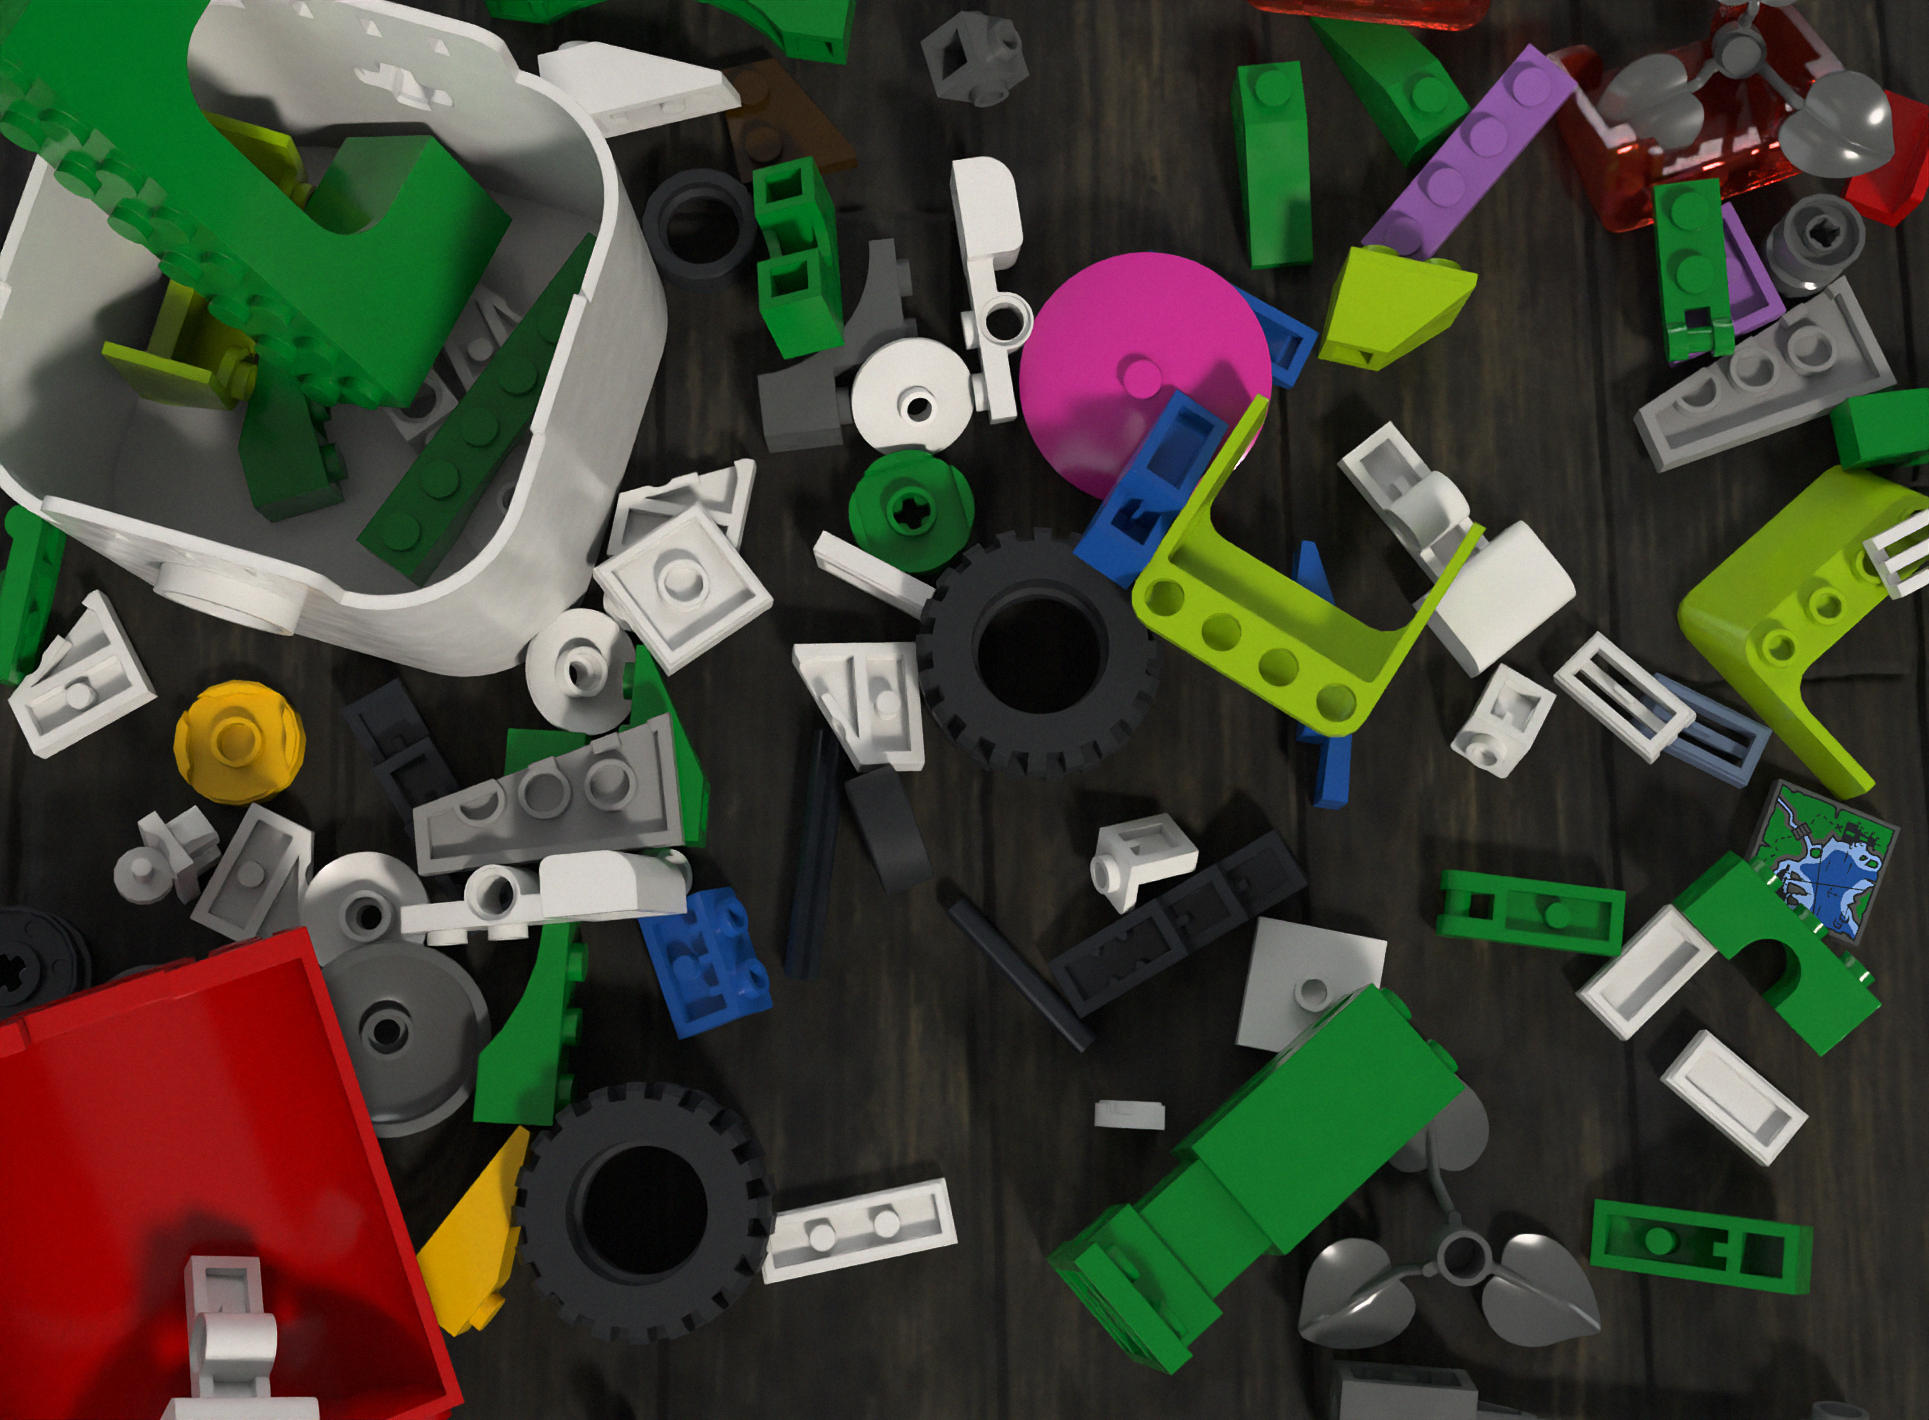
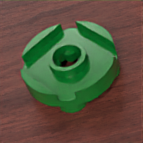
[849,450,975,578]

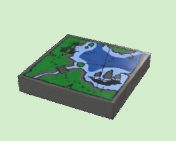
[1744,779,1901,948]

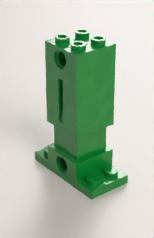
[1045,983,1466,1376]

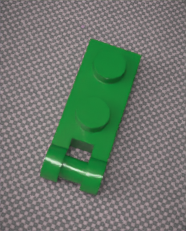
[1651,178,1735,362]
[0,504,66,688]
[1435,870,1626,957]

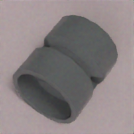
[1756,193,1866,301]

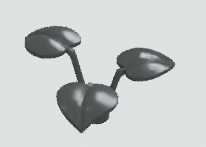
[1590,0,1895,178]
[1297,1074,1601,1349]

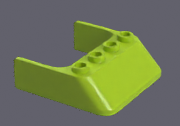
[1132,393,1486,737]
[1677,465,1929,801]

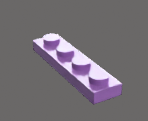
[1361,43,1578,262]

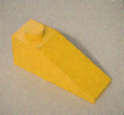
[416,1124,541,1337]

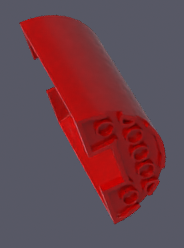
[0,925,465,1420]

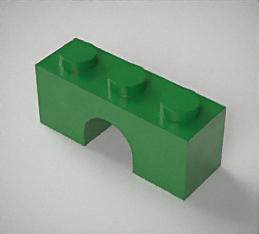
[753,156,845,360]
[1672,850,1882,1057]

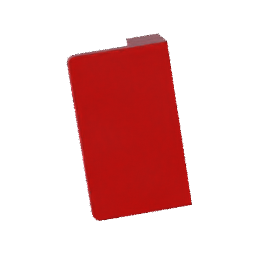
[1840,89,1929,228]

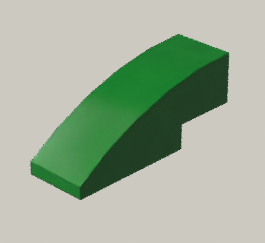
[1829,388,1929,472]

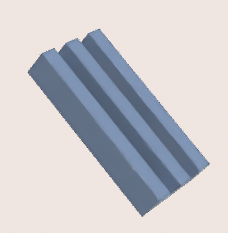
[1629,673,1773,789]

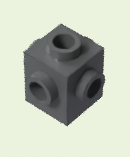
[921,11,1029,107]

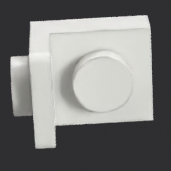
[1451,663,1557,778]
[1090,813,1199,915]

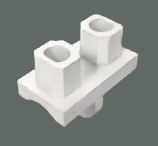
[114,805,223,905]

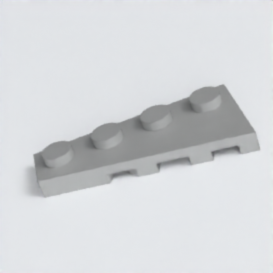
[1633,275,1898,473]
[413,712,686,877]

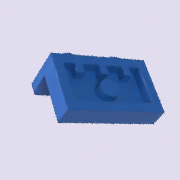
[638,887,773,1040]

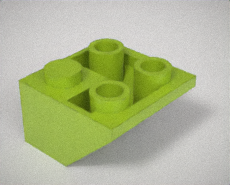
[1317,245,1478,371]

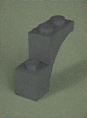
[758,238,918,453]

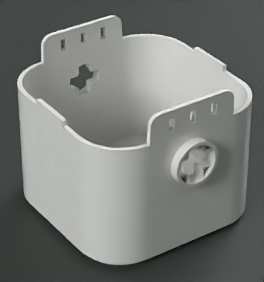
[0,0,668,677]

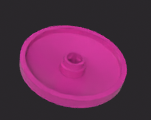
[1019,252,1272,500]

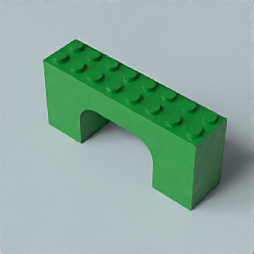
[0,0,513,410]

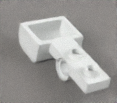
[950,156,1034,425]
[1337,421,1576,678]
[400,850,687,946]
[160,1255,320,1420]

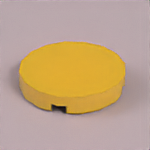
[173,680,306,807]

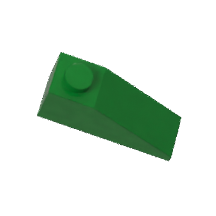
[1309,0,1472,169]
[1230,61,1313,270]
[1590,1199,1814,1295]

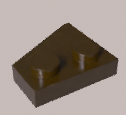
[718,58,858,192]

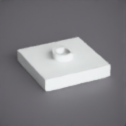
[593,501,774,677]
[1235,916,1387,1053]

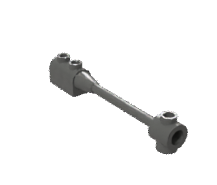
[1329,1359,1870,1420]

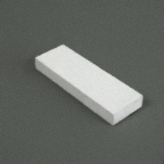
[762,1177,958,1284]

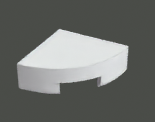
[1095,1100,1165,1130]

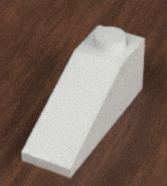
[537,41,741,138]

